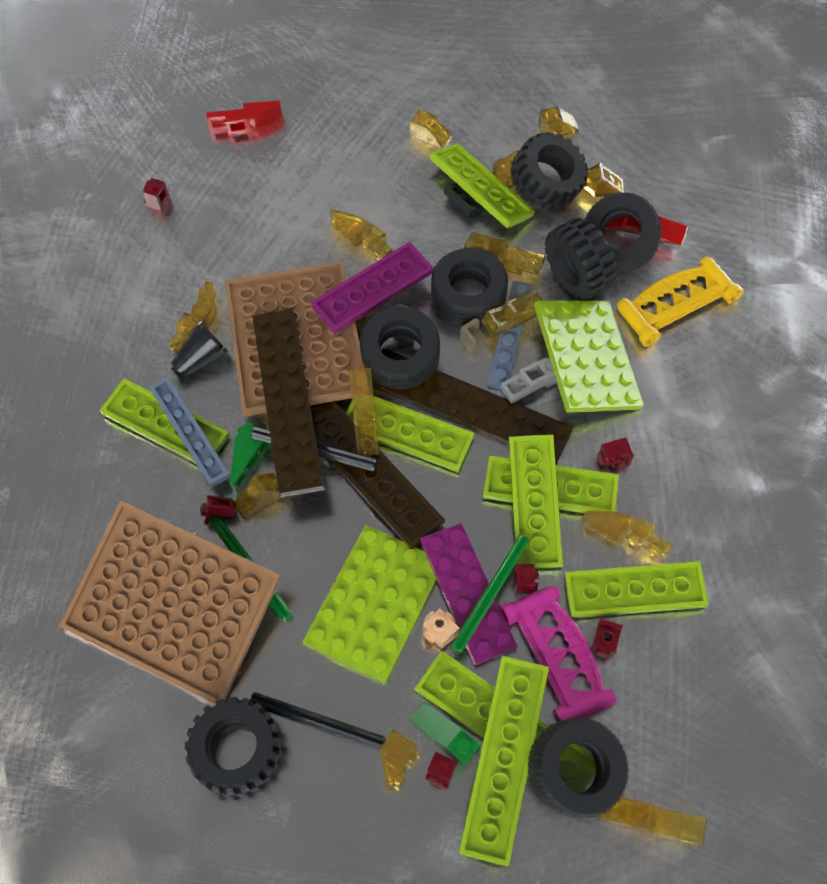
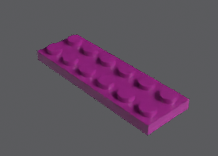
[310,242,434,335]
[420,523,518,666]

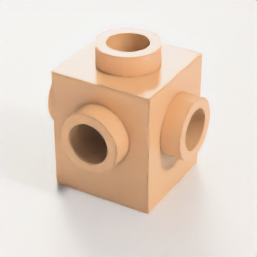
[423,609,460,650]

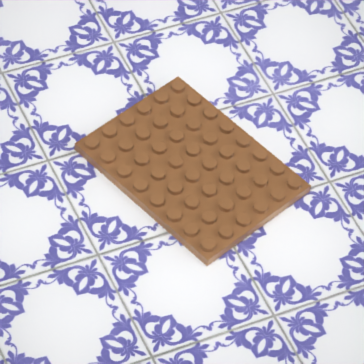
[225,261,370,417]
[59,500,282,704]

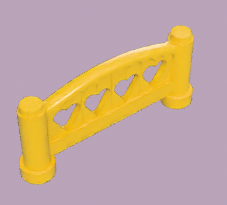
[617,256,744,347]

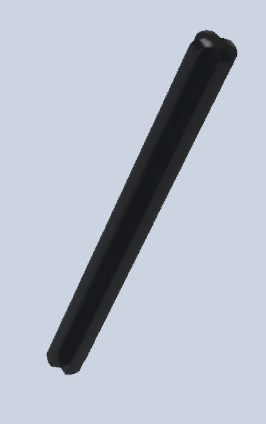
[251,426,376,471]
[250,692,385,750]

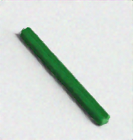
[209,515,292,621]
[451,535,529,653]

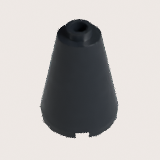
[170,322,229,378]

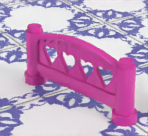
[499,586,617,722]

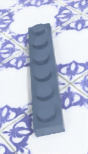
[487,281,532,390]
[149,377,230,488]

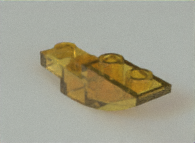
[330,210,393,261]
[464,232,546,275]
[169,281,217,357]
[349,368,379,455]
[581,510,673,559]
[600,797,708,846]

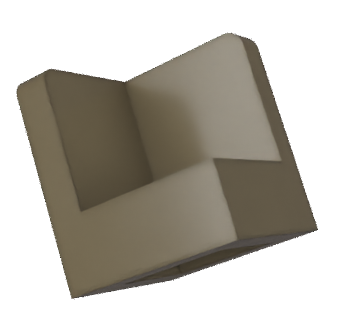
[460,318,489,354]

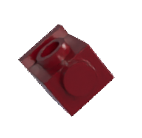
[143,178,170,211]
[597,437,634,468]
[514,564,539,594]
[591,618,623,658]
[425,751,458,789]

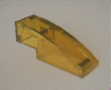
[481,292,542,337]

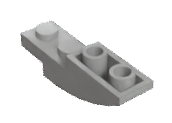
[500,357,557,404]

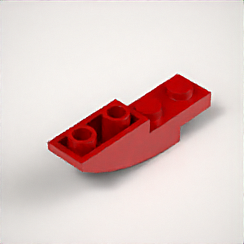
[206,100,282,135]
[606,216,688,246]

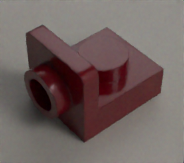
[200,495,235,525]

